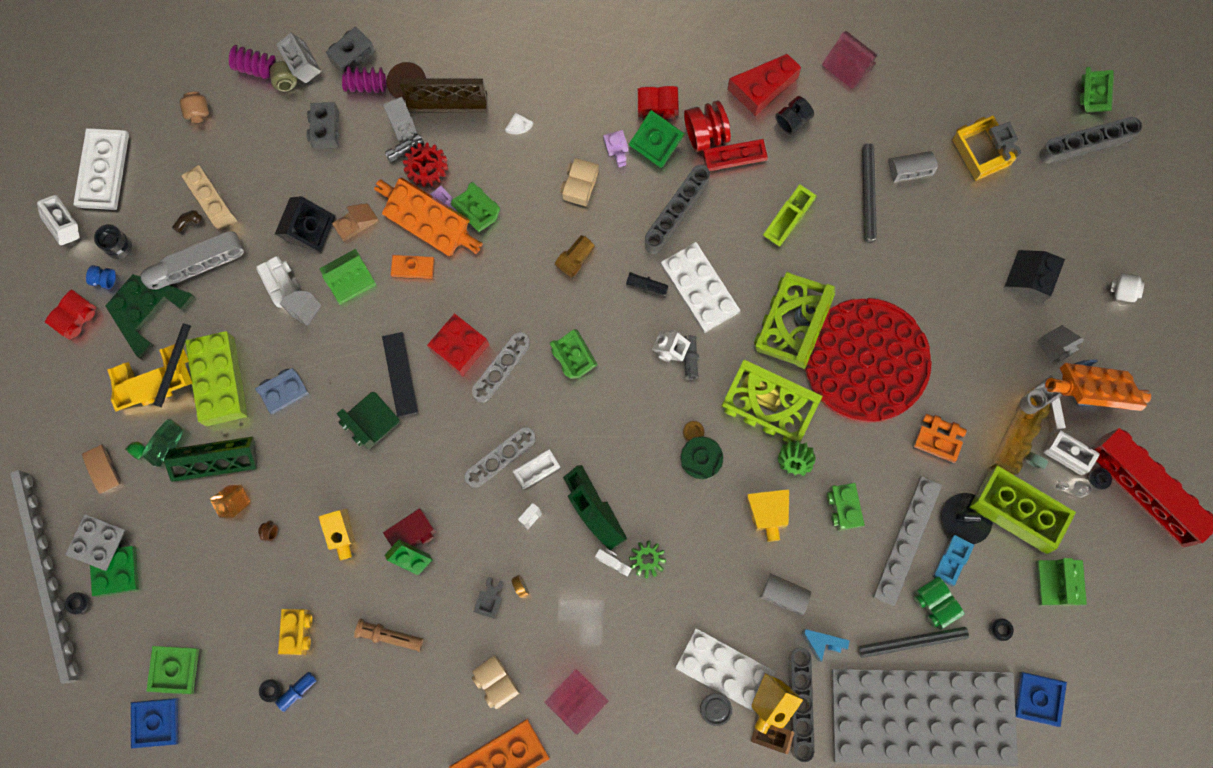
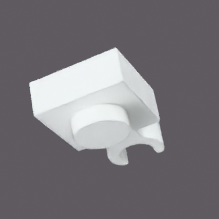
[595,549,632,577]

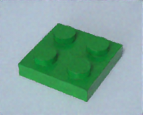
[628,110,685,168]
[90,546,139,597]

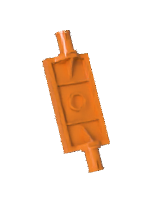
[374,178,483,256]
[1045,363,1151,411]

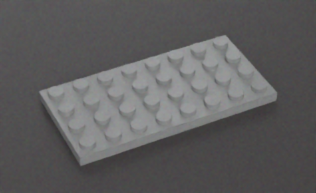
[832,669,1018,766]

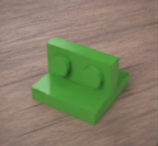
[319,248,376,305]
[1036,558,1087,605]

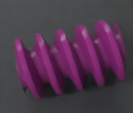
[228,45,276,79]
[342,66,386,93]

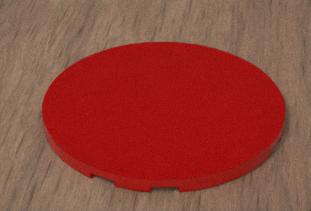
[804,298,932,423]

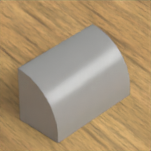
[888,151,938,182]
[280,291,321,326]
[760,573,811,615]

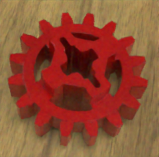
[403,142,448,188]

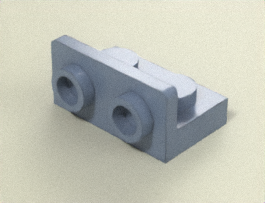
[255,368,309,414]

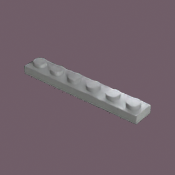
[873,476,942,606]

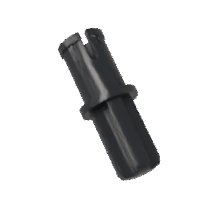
[626,272,668,296]

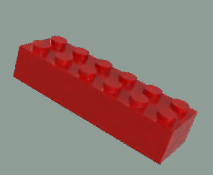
[1090,428,1213,548]

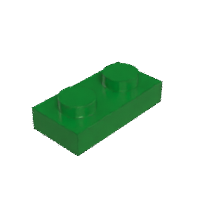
[384,540,432,575]

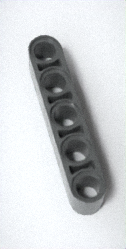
[1039,117,1142,163]
[645,165,710,254]
[788,648,815,762]

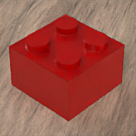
[427,313,489,377]

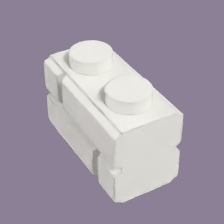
[37,195,79,245]
[256,256,301,307]
[1043,430,1100,475]

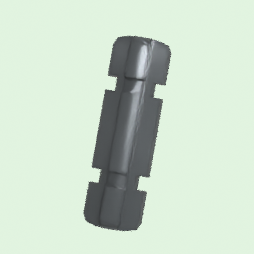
[385,134,424,162]

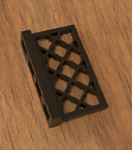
[400,78,488,113]

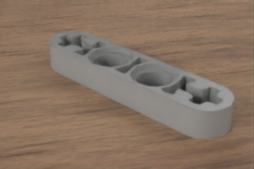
[472,332,530,403]
[465,427,536,488]

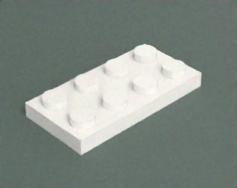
[73,128,129,210]
[660,242,740,333]
[675,629,775,712]

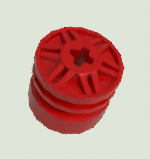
[684,100,731,152]

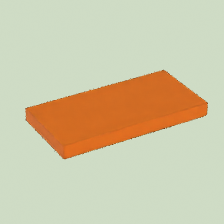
[449,718,550,768]

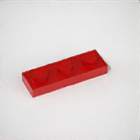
[703,139,768,171]

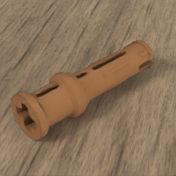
[354,618,424,652]

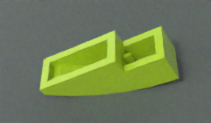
[763,184,817,247]

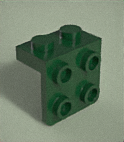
[336,392,400,449]

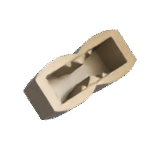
[560,158,599,207]
[472,655,521,709]

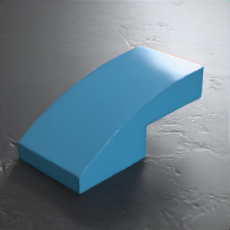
[933,535,974,587]

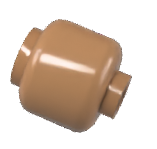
[180,92,209,123]

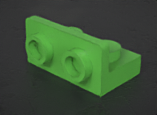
[826,483,865,531]

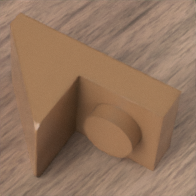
[332,203,379,242]

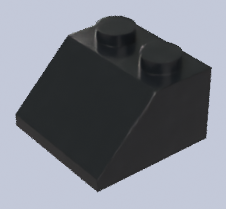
[274,196,336,252]
[1004,250,1065,303]

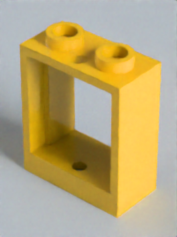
[952,115,1016,181]

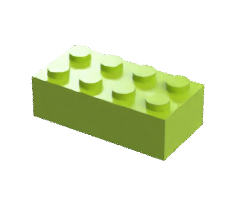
[185,331,248,427]
[969,465,1076,554]

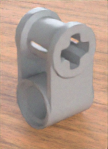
[1020,376,1062,414]

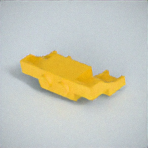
[107,344,193,412]

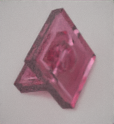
[822,31,878,89]
[544,669,609,735]

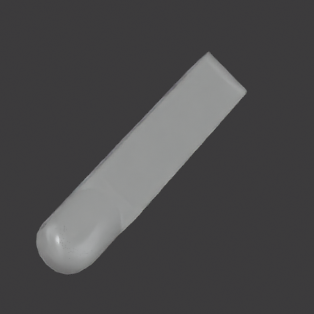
[141,231,244,290]

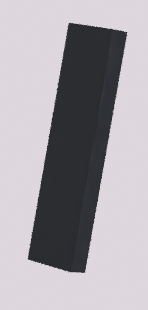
[382,332,419,418]

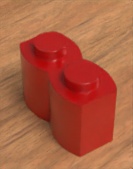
[637,86,679,119]
[45,289,97,340]

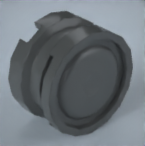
[700,693,732,726]

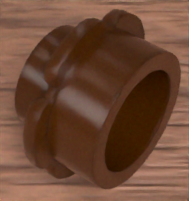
[258,520,278,541]

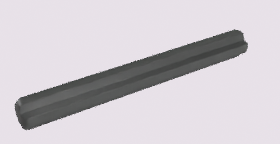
[862,144,877,242]
[859,627,969,658]

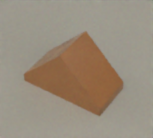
[751,721,794,755]

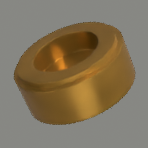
[683,421,705,441]
[511,575,529,598]

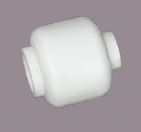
[1110,273,1145,303]

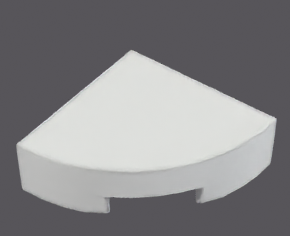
[505,113,533,134]

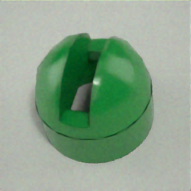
[125,442,145,460]

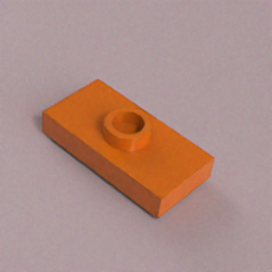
[391,255,435,279]

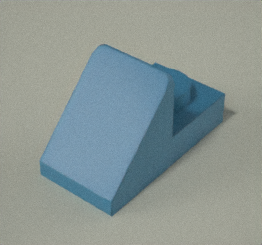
[802,629,850,662]

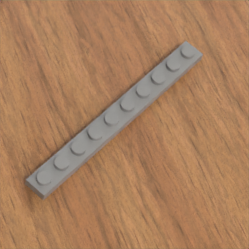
[10,470,79,684]

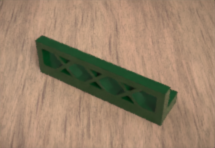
[163,436,257,482]

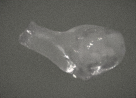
[1056,478,1093,498]

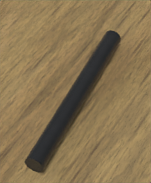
[153,323,191,408]

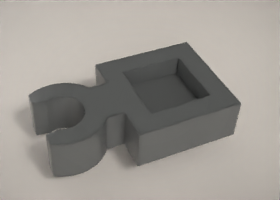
[988,121,1021,161]
[473,577,504,619]

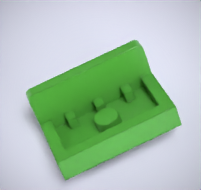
[1080,67,1114,113]
[451,182,500,232]
[550,329,598,379]

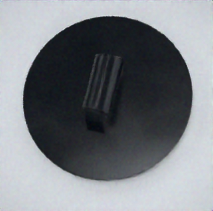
[942,493,993,544]

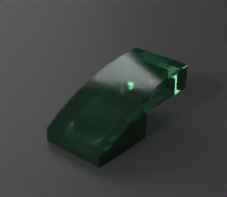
[142,419,184,467]

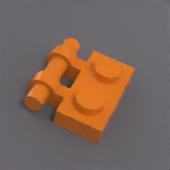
[913,413,967,463]

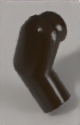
[172,210,202,233]

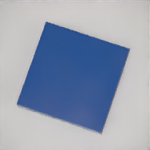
[1015,672,1067,727]
[131,698,178,748]

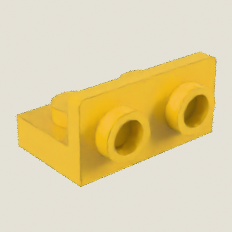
[278,609,312,655]

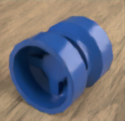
[86,265,116,289]

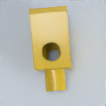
[745,489,789,542]
[318,508,355,561]
[752,673,803,734]

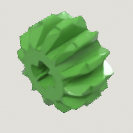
[778,440,816,477]
[629,540,666,579]

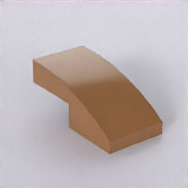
[82,444,121,494]

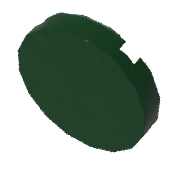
[680,436,724,479]

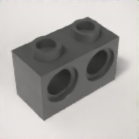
[307,102,339,149]

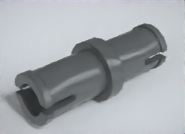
[683,335,699,380]

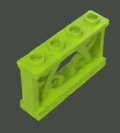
[754,272,835,369]
[721,359,823,443]

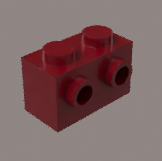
[383,508,437,547]

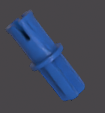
[275,672,317,712]

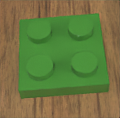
[146,646,199,694]

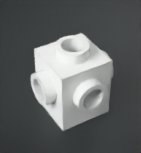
[652,330,691,362]

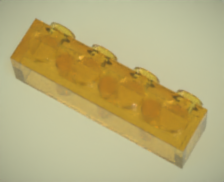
[989,388,1051,475]

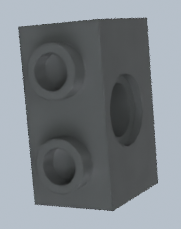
[326,26,376,74]

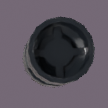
[775,96,814,135]
[94,224,132,259]

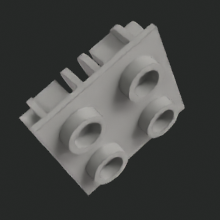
[65,514,125,571]

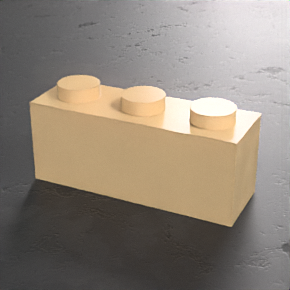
[181,165,238,232]

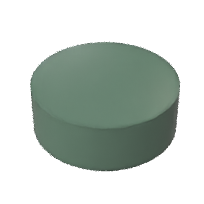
[1025,452,1049,470]

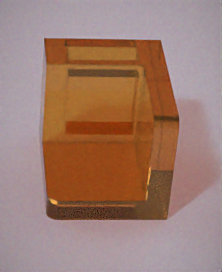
[210,485,250,518]

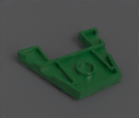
[105,274,195,360]

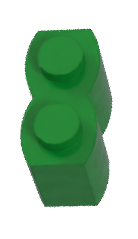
[914,576,965,629]

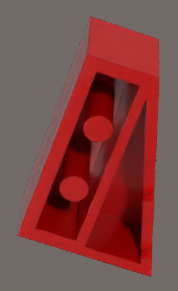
[727,54,801,116]

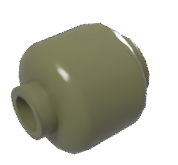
[269,61,297,92]

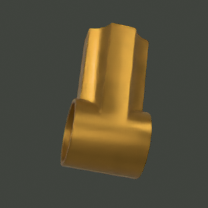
[554,235,595,278]

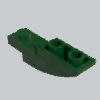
[563,465,627,551]

